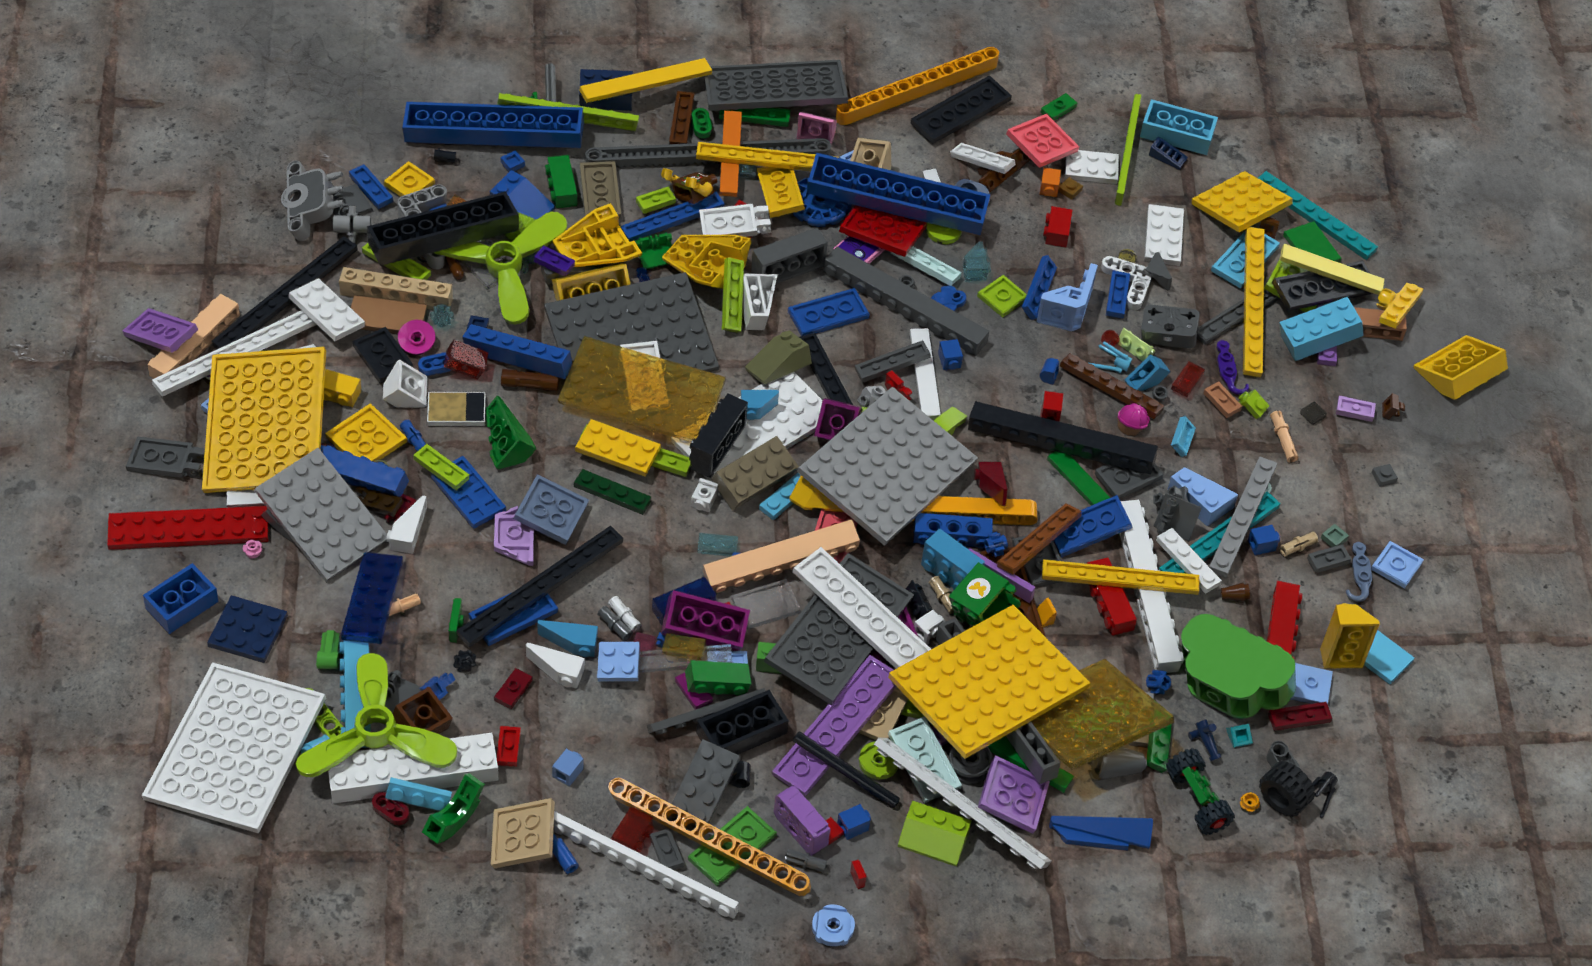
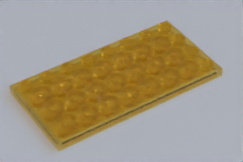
[558,336,726,442]

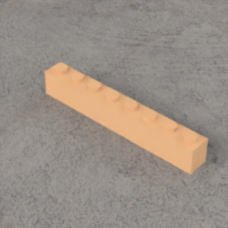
[703,520,860,593]

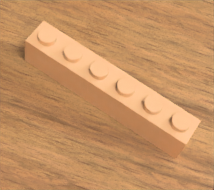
[148,294,240,378]

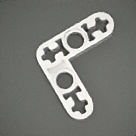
[1101,256,1152,310]

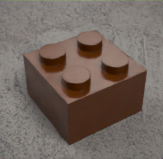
[393,687,453,734]

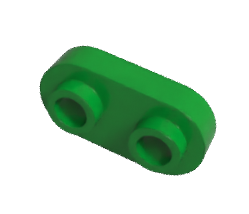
[692,108,712,138]

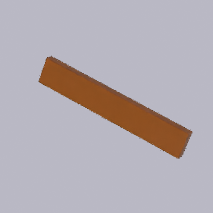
[997,503,1082,575]

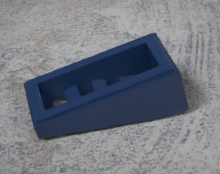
[1149,137,1188,170]

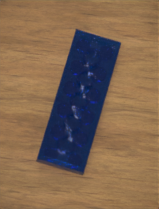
[341,552,403,644]

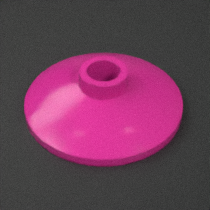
[398,320,435,355]

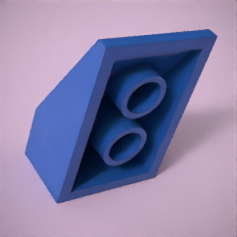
[490,170,555,220]

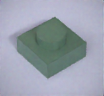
[1321,524,1349,547]

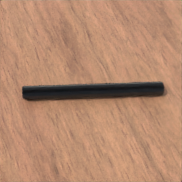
[793,732,900,808]

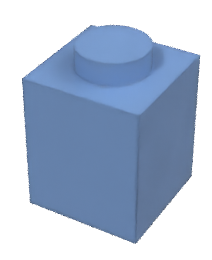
[552,748,584,787]

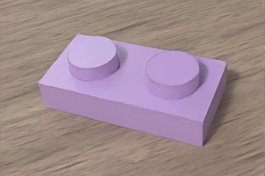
[1336,396,1376,422]

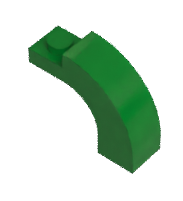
[422,773,485,844]

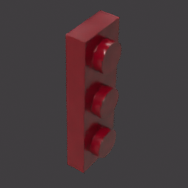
[1268,702,1332,731]

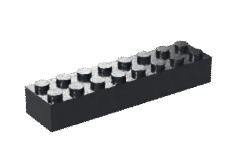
[367,191,519,266]

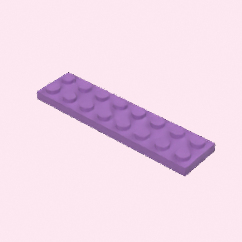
[772,655,897,796]

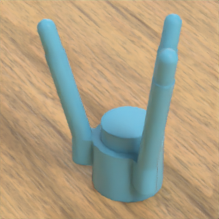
[1089,342,1133,373]

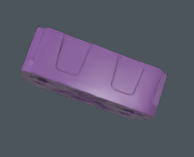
[774,785,831,856]

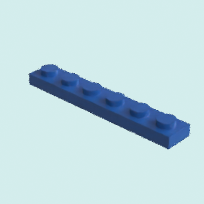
[620,192,725,242]

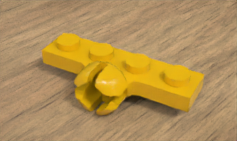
[1376,283,1423,329]

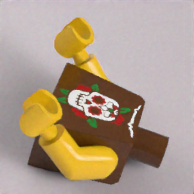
[661,168,717,204]

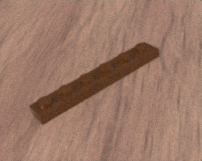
[1060,353,1165,419]

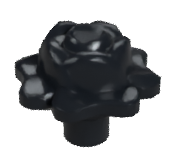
[453,650,476,672]

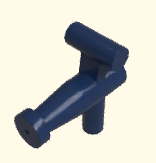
[1188,719,1222,761]

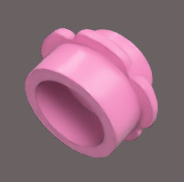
[243,540,262,558]

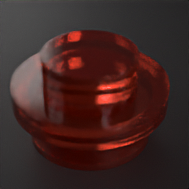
[1101,330,1120,347]

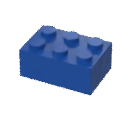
[143,563,219,634]

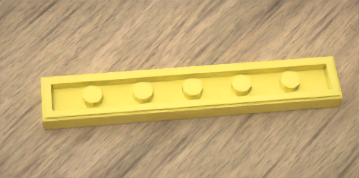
[1280,244,1384,295]

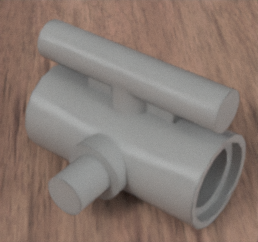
[333,206,372,243]

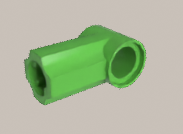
[316,630,340,670]

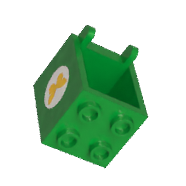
[949,562,1021,627]

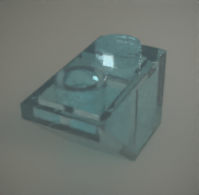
[962,241,991,282]

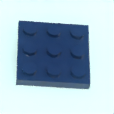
[207,595,288,663]

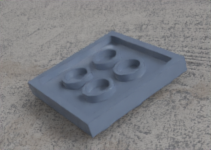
[513,474,589,545]

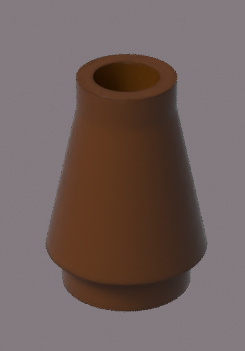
[1221,582,1250,601]

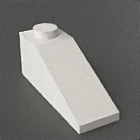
[387,496,427,554]
[526,642,585,688]

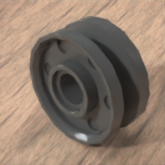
[949,746,992,785]

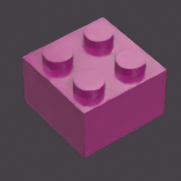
[814,398,862,440]

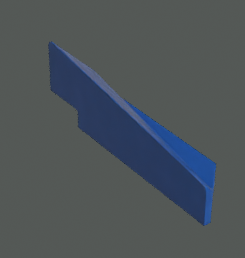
[1049,816,1153,851]

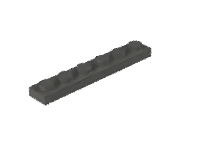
[647,688,765,735]

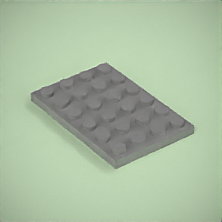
[254,448,387,582]

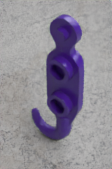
[1216,340,1249,395]

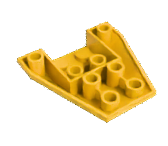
[662,235,751,289]

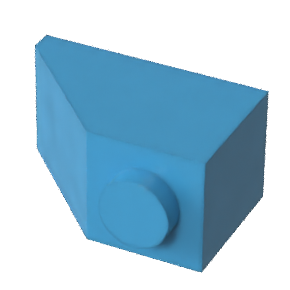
[1125,354,1171,391]
[740,390,779,420]

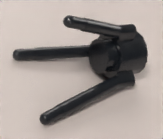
[1312,772,1338,818]

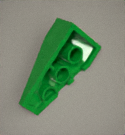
[486,396,536,469]

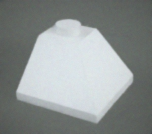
[383,360,427,408]

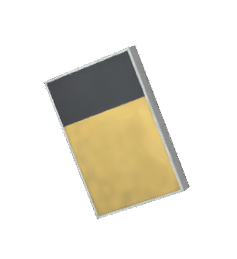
[427,392,486,426]

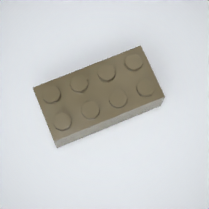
[711,436,799,511]

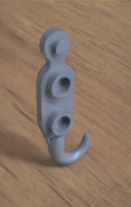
[1346,542,1372,602]

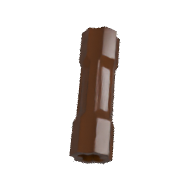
[501,369,559,391]

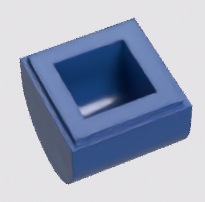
[1039,358,1059,385]

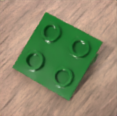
[635,232,672,270]

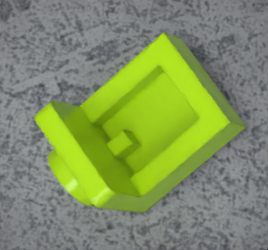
[1238,390,1269,419]

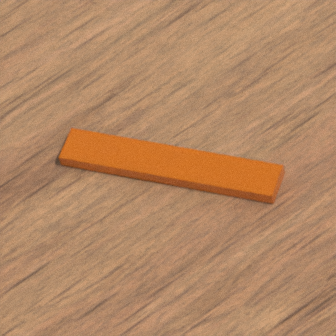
[719,111,742,197]

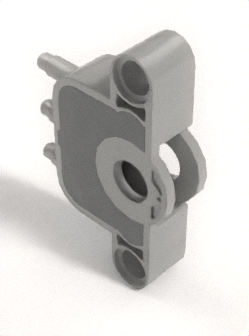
[281,160,344,241]

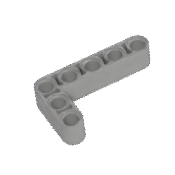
[397,185,447,269]

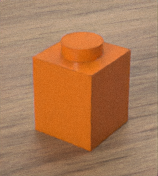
[1039,167,1061,197]

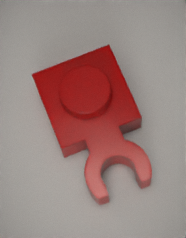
[885,370,912,401]

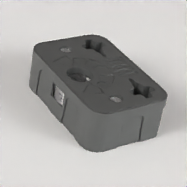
[1141,305,1199,348]

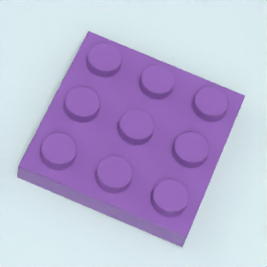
[978,755,1050,834]

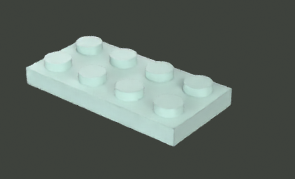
[888,717,962,804]

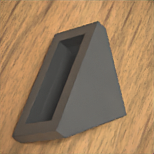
[1145,252,1172,290]

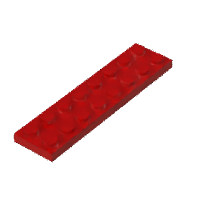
[107,506,268,550]

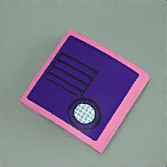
[833,236,885,264]

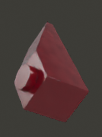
[974,462,1008,506]

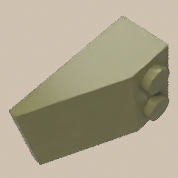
[745,330,812,385]

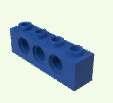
[913,513,993,549]

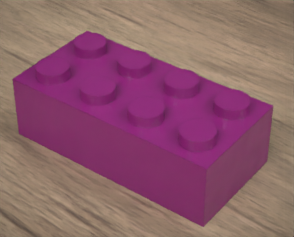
[661,590,750,651]

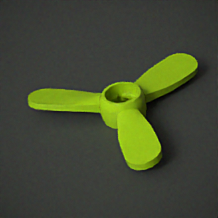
[434,212,567,325]
[296,653,457,777]

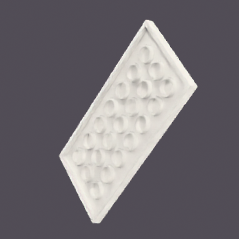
[671,372,823,482]

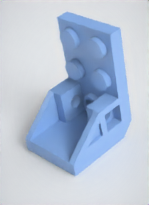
[1037,263,1098,331]

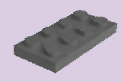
[670,739,741,828]

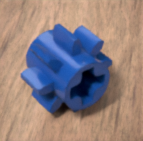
[984,532,1008,557]
[1146,670,1171,694]

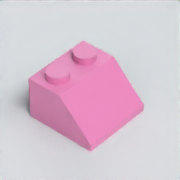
[797,112,837,144]

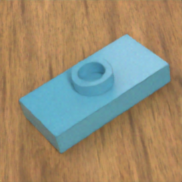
[1171,416,1196,457]

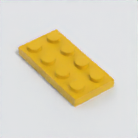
[757,167,805,218]
[575,419,661,477]

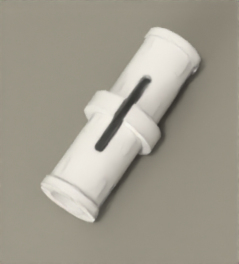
[608,596,641,633]

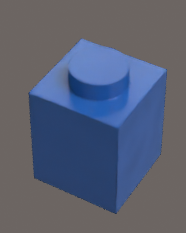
[938,339,963,370]
[1248,525,1280,555]
[837,804,871,840]

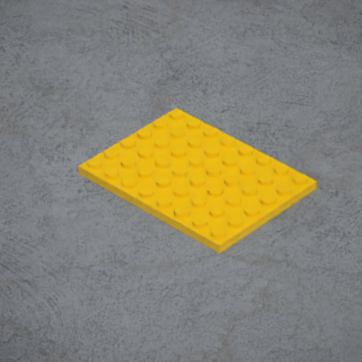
[202,347,326,493]
[888,605,1090,759]

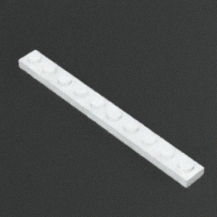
[152,310,317,397]
[553,811,739,919]

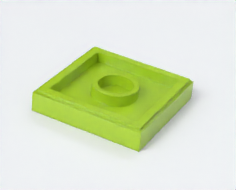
[977,275,1027,318]

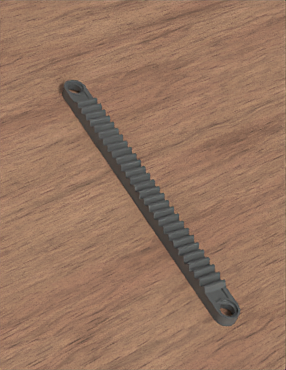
[585,138,831,168]

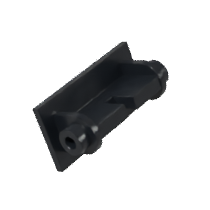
[905,580,933,620]

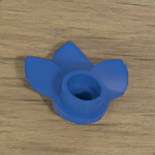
[931,286,967,311]

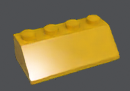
[551,263,630,301]
[1320,603,1380,669]

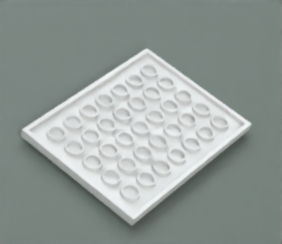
[142,662,326,833]

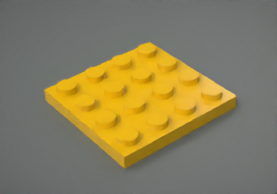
[1192,171,1293,232]

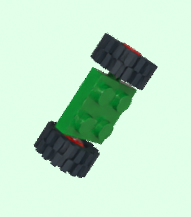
[1166,748,1235,835]

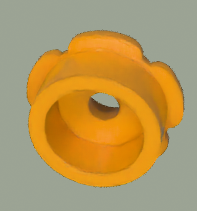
[1240,792,1260,812]

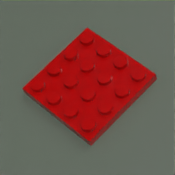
[839,205,928,257]

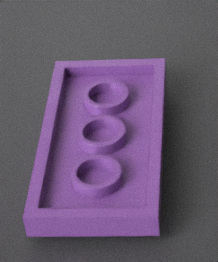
[122,308,198,353]

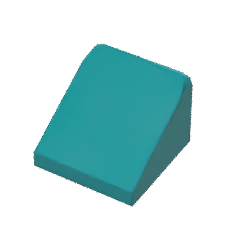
[1226,724,1253,748]

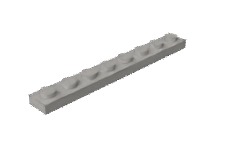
[1209,457,1277,578]

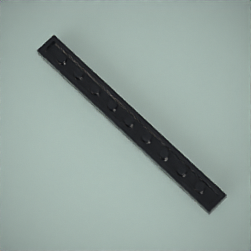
[212,236,358,349]
[457,526,623,648]

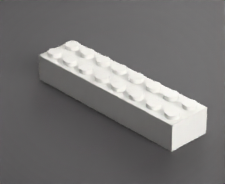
[328,733,498,804]

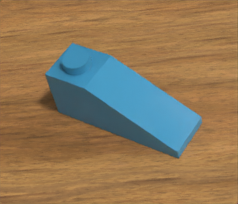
[537,620,598,657]

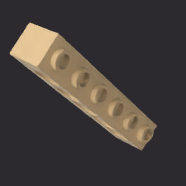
[339,267,453,312]

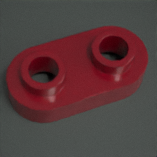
[372,792,409,825]

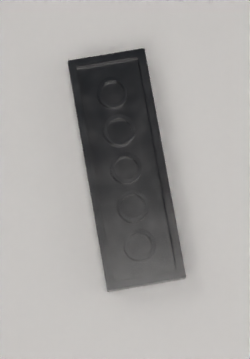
[910,75,1012,144]
[1272,260,1374,311]

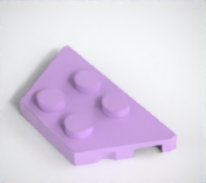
[494,506,534,566]

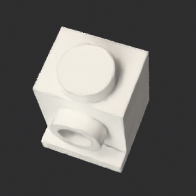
[691,478,718,512]
[914,610,945,645]

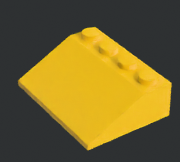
[1413,335,1508,400]

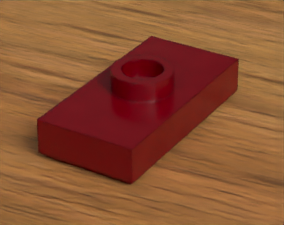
[494,668,533,709]

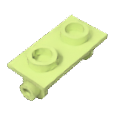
[1116,328,1155,361]

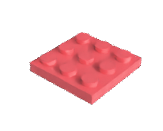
[1006,114,1079,168]

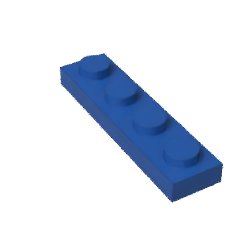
[1022,255,1057,320]

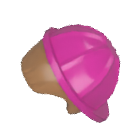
[1117,403,1150,436]

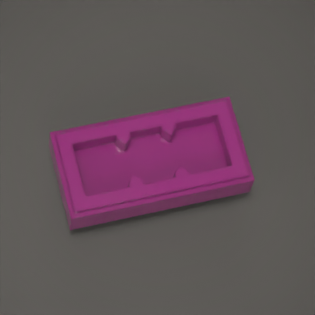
[675,673,713,710]

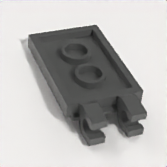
[126,436,205,478]

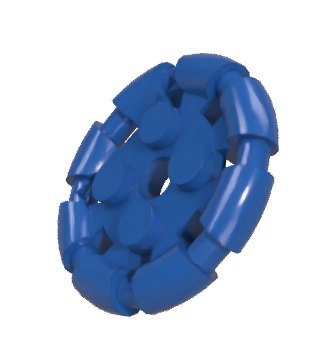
[792,177,852,227]

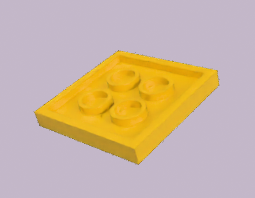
[325,403,407,462]

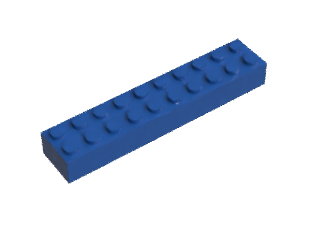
[402,102,584,148]
[807,153,990,235]

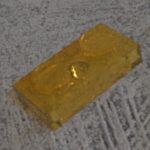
[662,633,706,661]

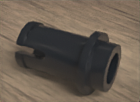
[433,148,456,163]

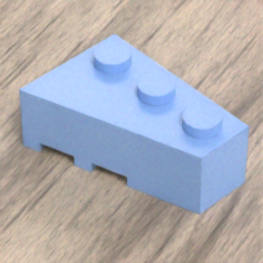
[1168,467,1238,526]

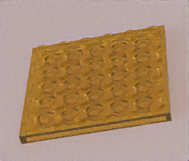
[1031,659,1174,770]

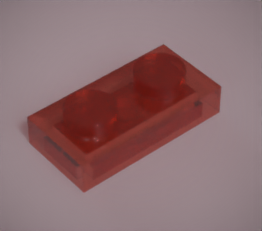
[1171,361,1205,397]

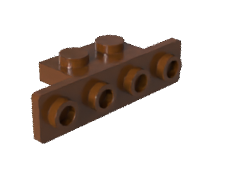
[977,148,1031,193]

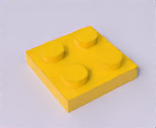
[384,161,435,197]

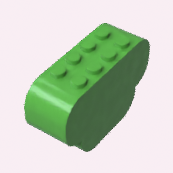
[1181,614,1296,719]

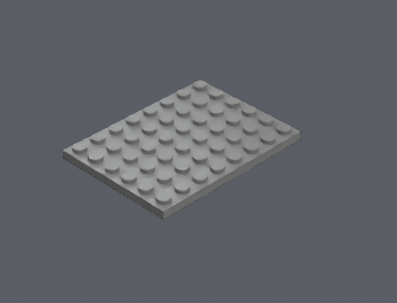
[797,387,978,546]

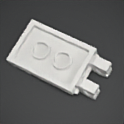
[699,204,771,237]

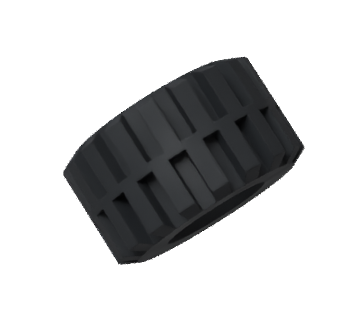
[1259,761,1315,817]

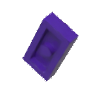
[534,245,575,277]

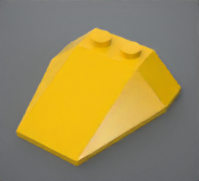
[553,203,642,267]

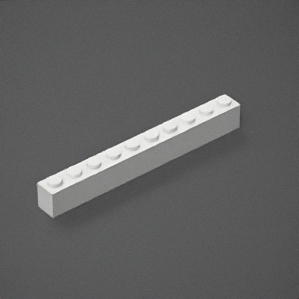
[1119,500,1184,673]

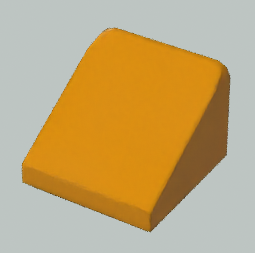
[1037,597,1057,627]

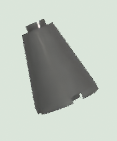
[1088,739,1147,781]

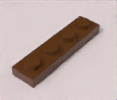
[669,91,694,144]

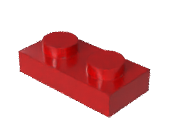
[497,726,521,767]

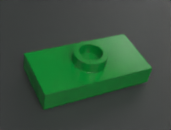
[1040,93,1078,121]
[448,598,464,643]

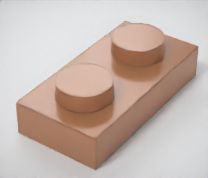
[1203,382,1242,418]

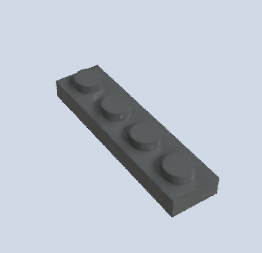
[855,340,931,383]

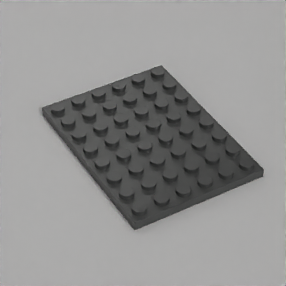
[544,272,719,403]

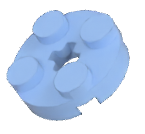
[812,904,855,946]

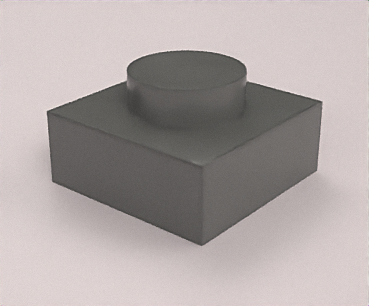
[1371,464,1398,487]

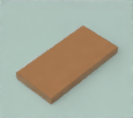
[351,295,427,334]

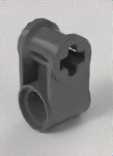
[1266,741,1300,768]

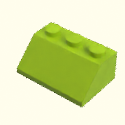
[897,801,972,867]

